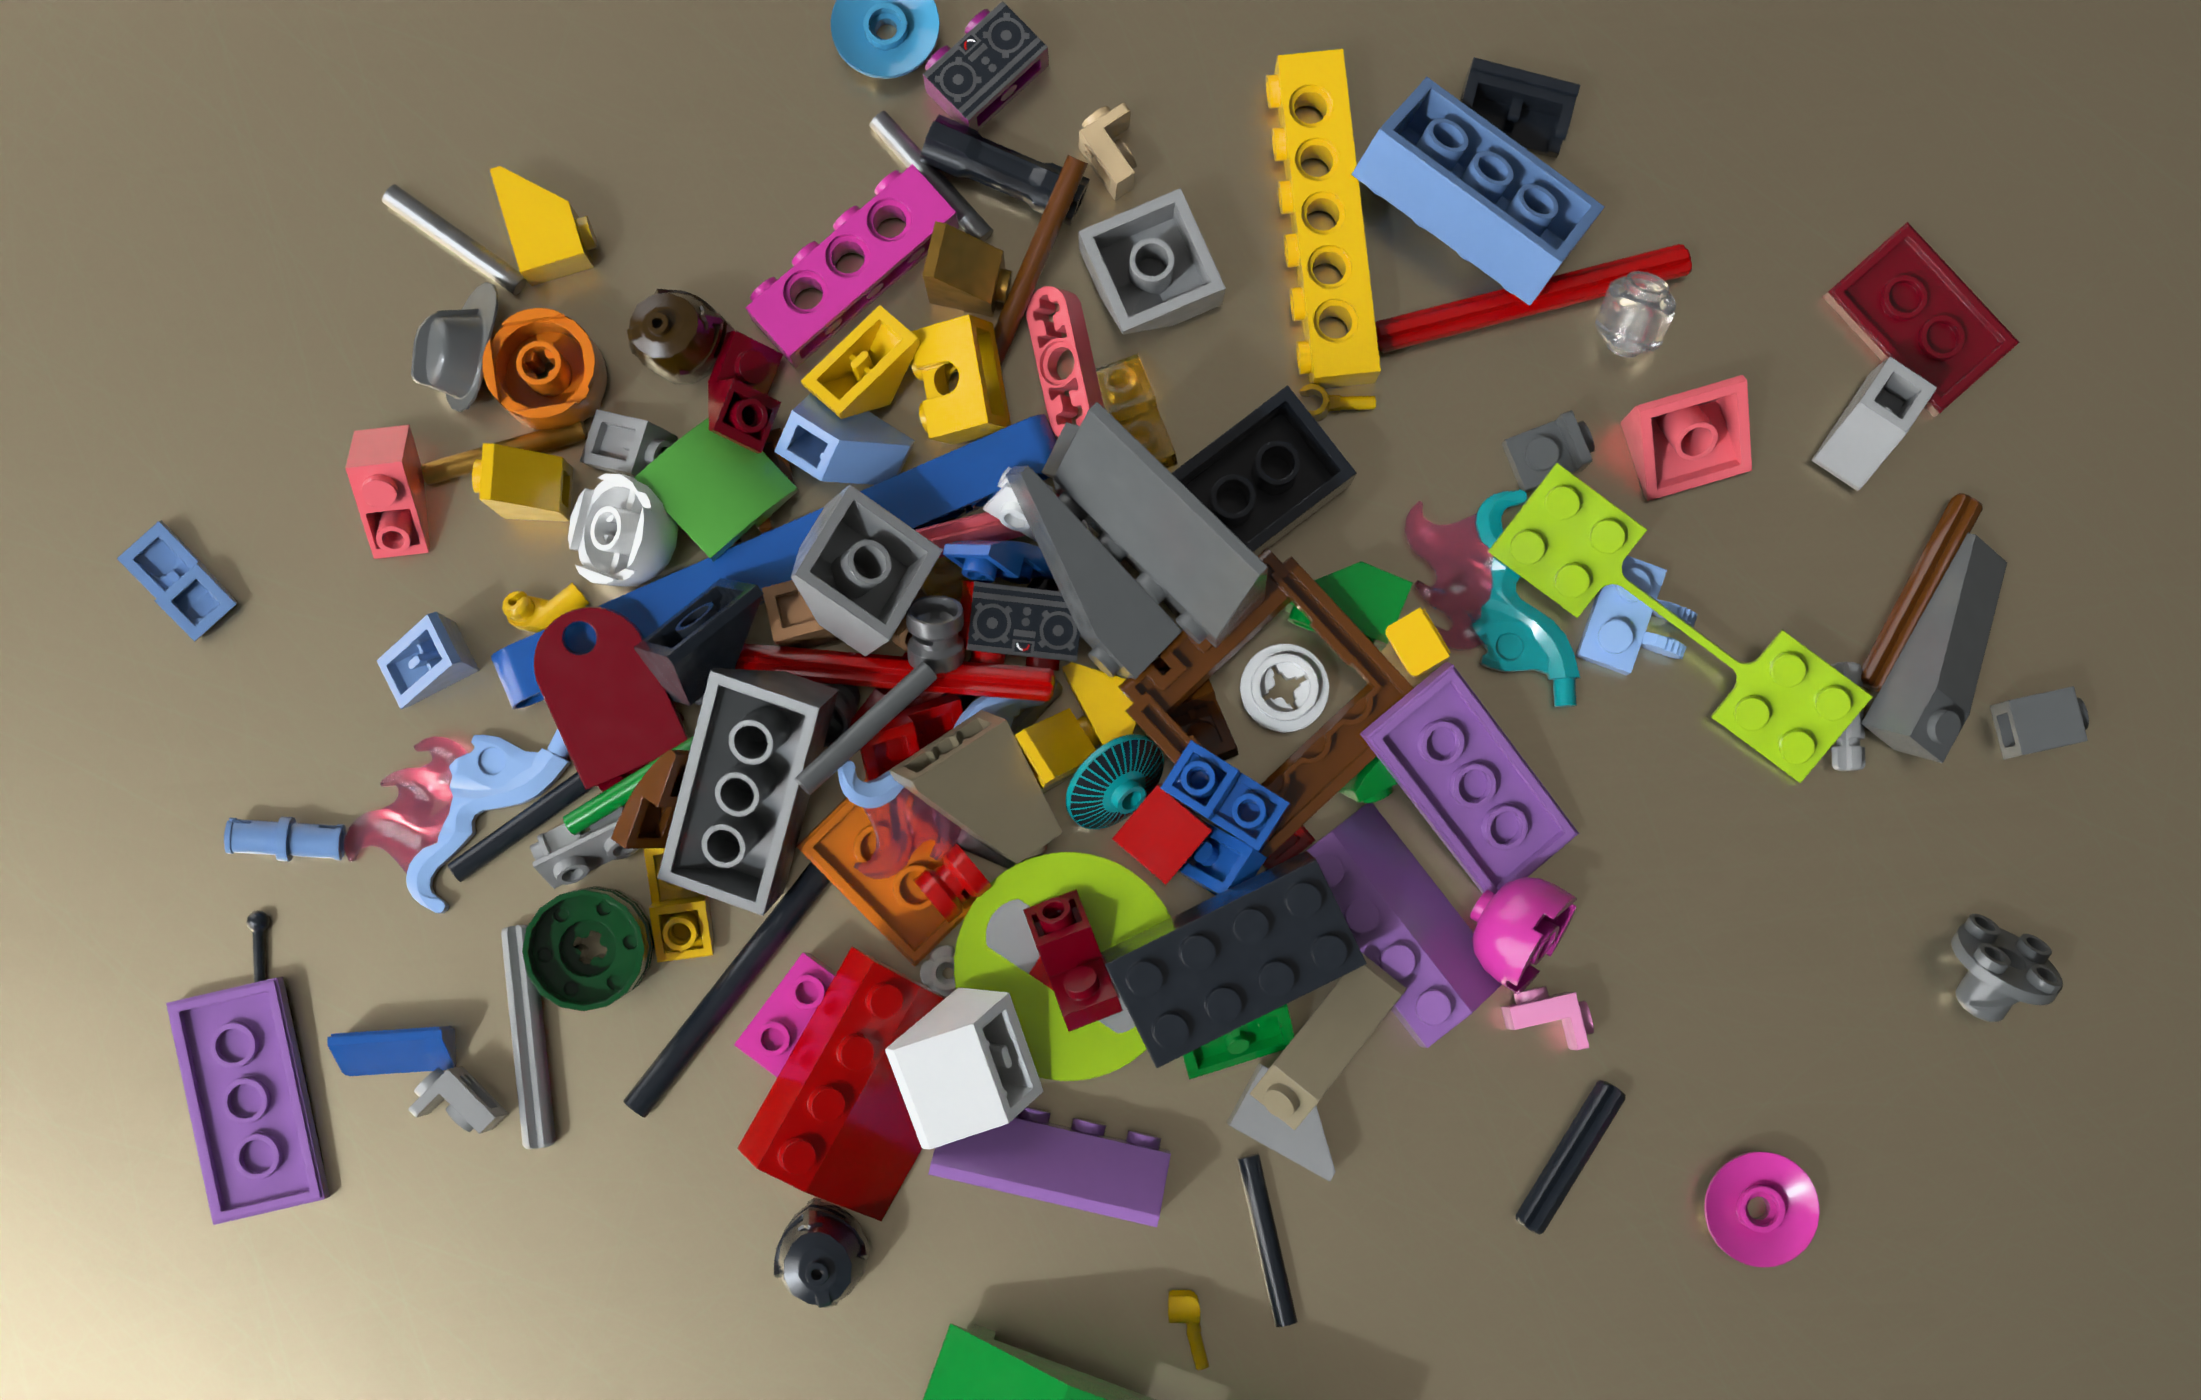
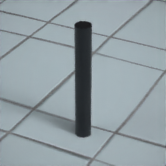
[448,772,595,882]
[1237,1154,1298,1327]

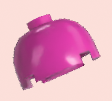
[1470,877,1577,994]

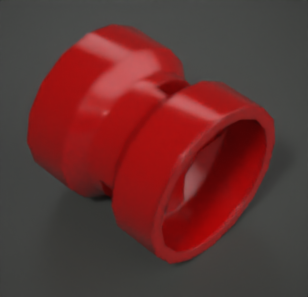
[913,844,992,923]

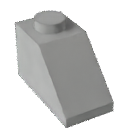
[1227,1060,1336,1181]

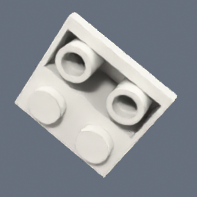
[885,987,1044,1149]

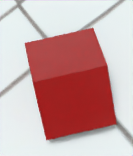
[1112,782,1213,885]

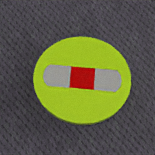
[954,852,1171,1081]

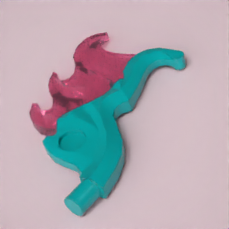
[1405,490,1580,708]

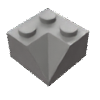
[1078,188,1226,334]
[791,484,943,656]

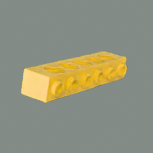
[1266,49,1381,388]

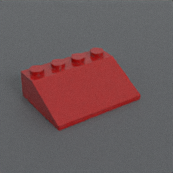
[737,946,946,1221]

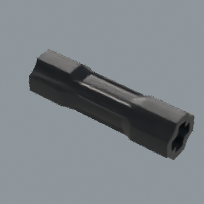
[920,114,1090,226]

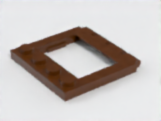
[1118,548,1414,859]

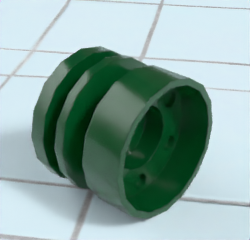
[522,886,655,1011]

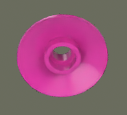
[1704,1151,1820,1267]

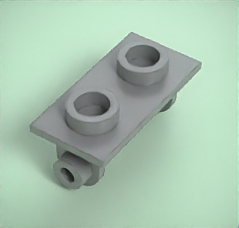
[530,805,638,889]

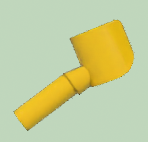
[1299,384,1376,422]
[1168,1290,1209,1370]

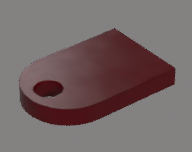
[534,606,689,790]

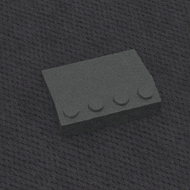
[1053,402,1268,648]

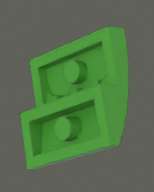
[634,417,798,562]

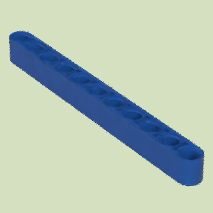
[491,414,1057,709]

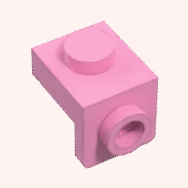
[1501,986,1594,1051]

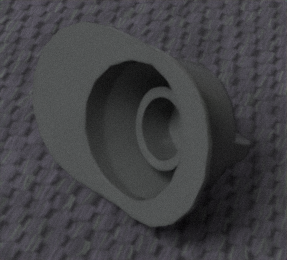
[411,282,498,412]

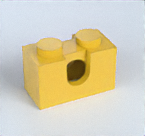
[910,314,1011,445]

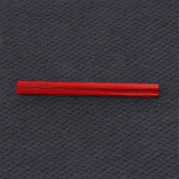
[1375,244,1692,353]
[735,643,1055,702]

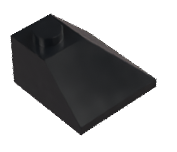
[634,578,764,706]

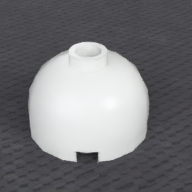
[568,473,678,587]

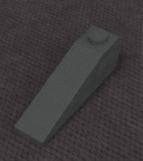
[1006,466,1182,679]
[1861,533,2007,763]

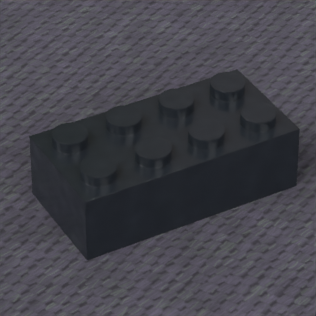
[1163,385,1357,618]
[1101,850,1367,1068]

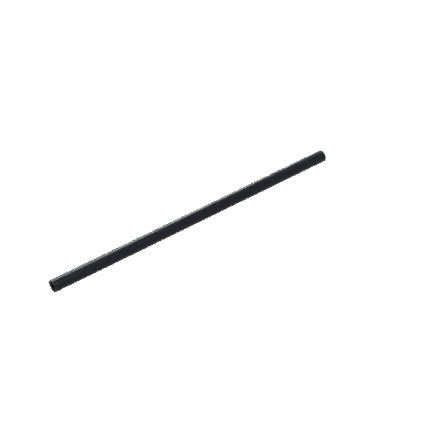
[623,578,1059,1118]

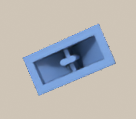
[376,612,480,709]

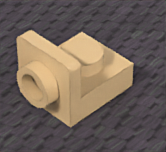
[1079,102,1137,200]

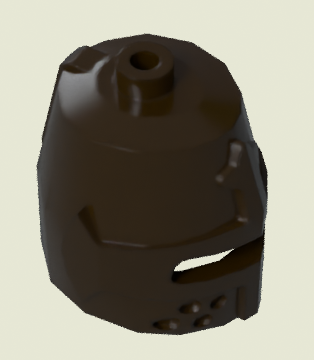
[627,289,735,384]

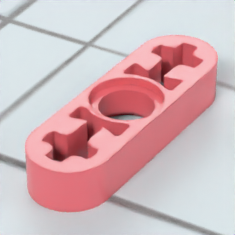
[1026,286,1104,437]

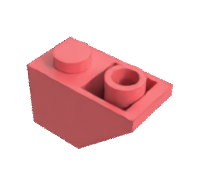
[345,424,430,559]

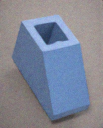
[774,393,915,485]

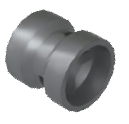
[906,595,965,674]

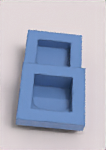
[117,520,237,642]

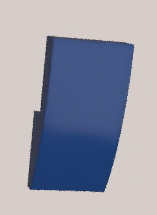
[943,540,1054,584]
[1160,740,1291,853]

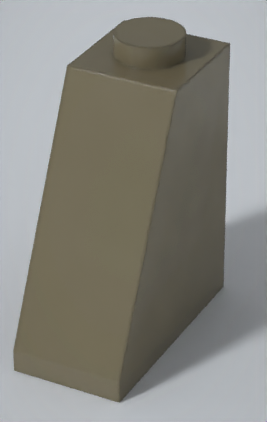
[889,710,1063,864]
[1250,952,1407,1130]

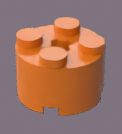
[482,308,607,430]

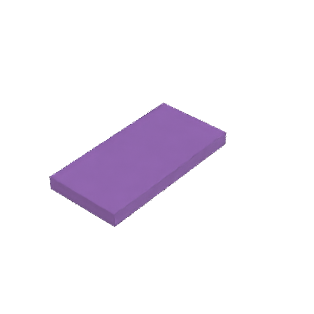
[1360,662,1579,894]
[166,976,330,1225]

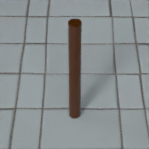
[994,155,1088,367]

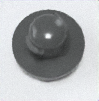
[1951,914,2063,1022]

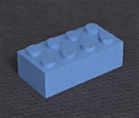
[1351,77,1605,306]

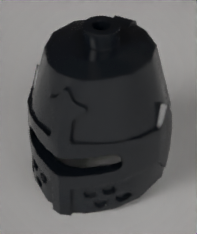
[774,1198,869,1308]

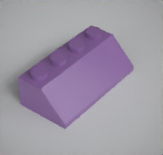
[1305,803,1502,1048]
[928,1106,1171,1227]

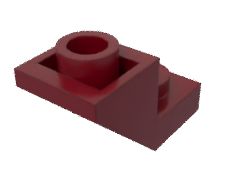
[708,330,783,454]
[1023,889,1123,1032]

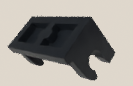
[1460,57,1580,158]

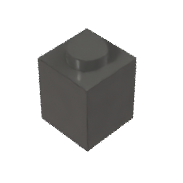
[1990,686,2089,760]

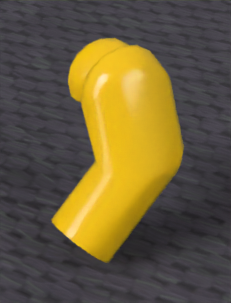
[502,582,590,633]

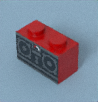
[958,581,1080,671]

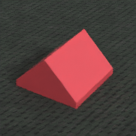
[1620,375,1752,501]

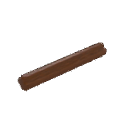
[1861,493,1983,693]

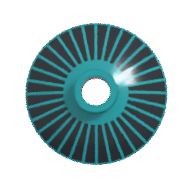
[1066,734,1164,829]

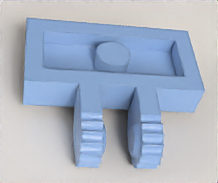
[1575,556,1698,676]

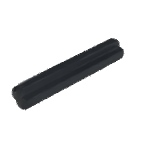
[1516,1080,1626,1235]

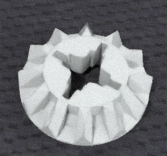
[1240,644,1329,733]

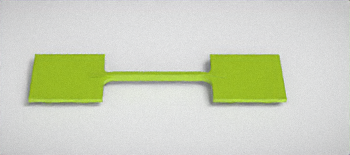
[1488,463,1873,783]

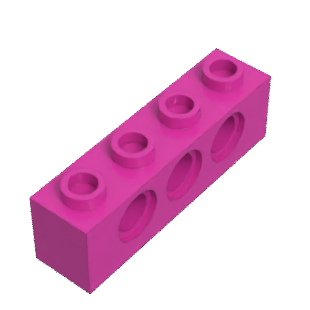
[745,164,959,369]

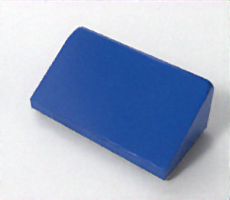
[327,1026,457,1076]

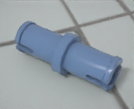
[224,816,347,862]

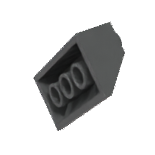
[657,668,839,916]

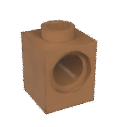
[762,580,840,648]

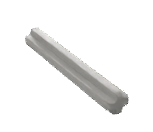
[501,925,556,1149]

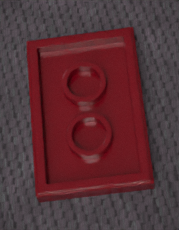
[1823,222,2020,417]

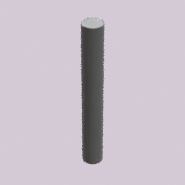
[794,662,937,795]

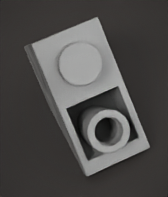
[1811,357,1937,491]

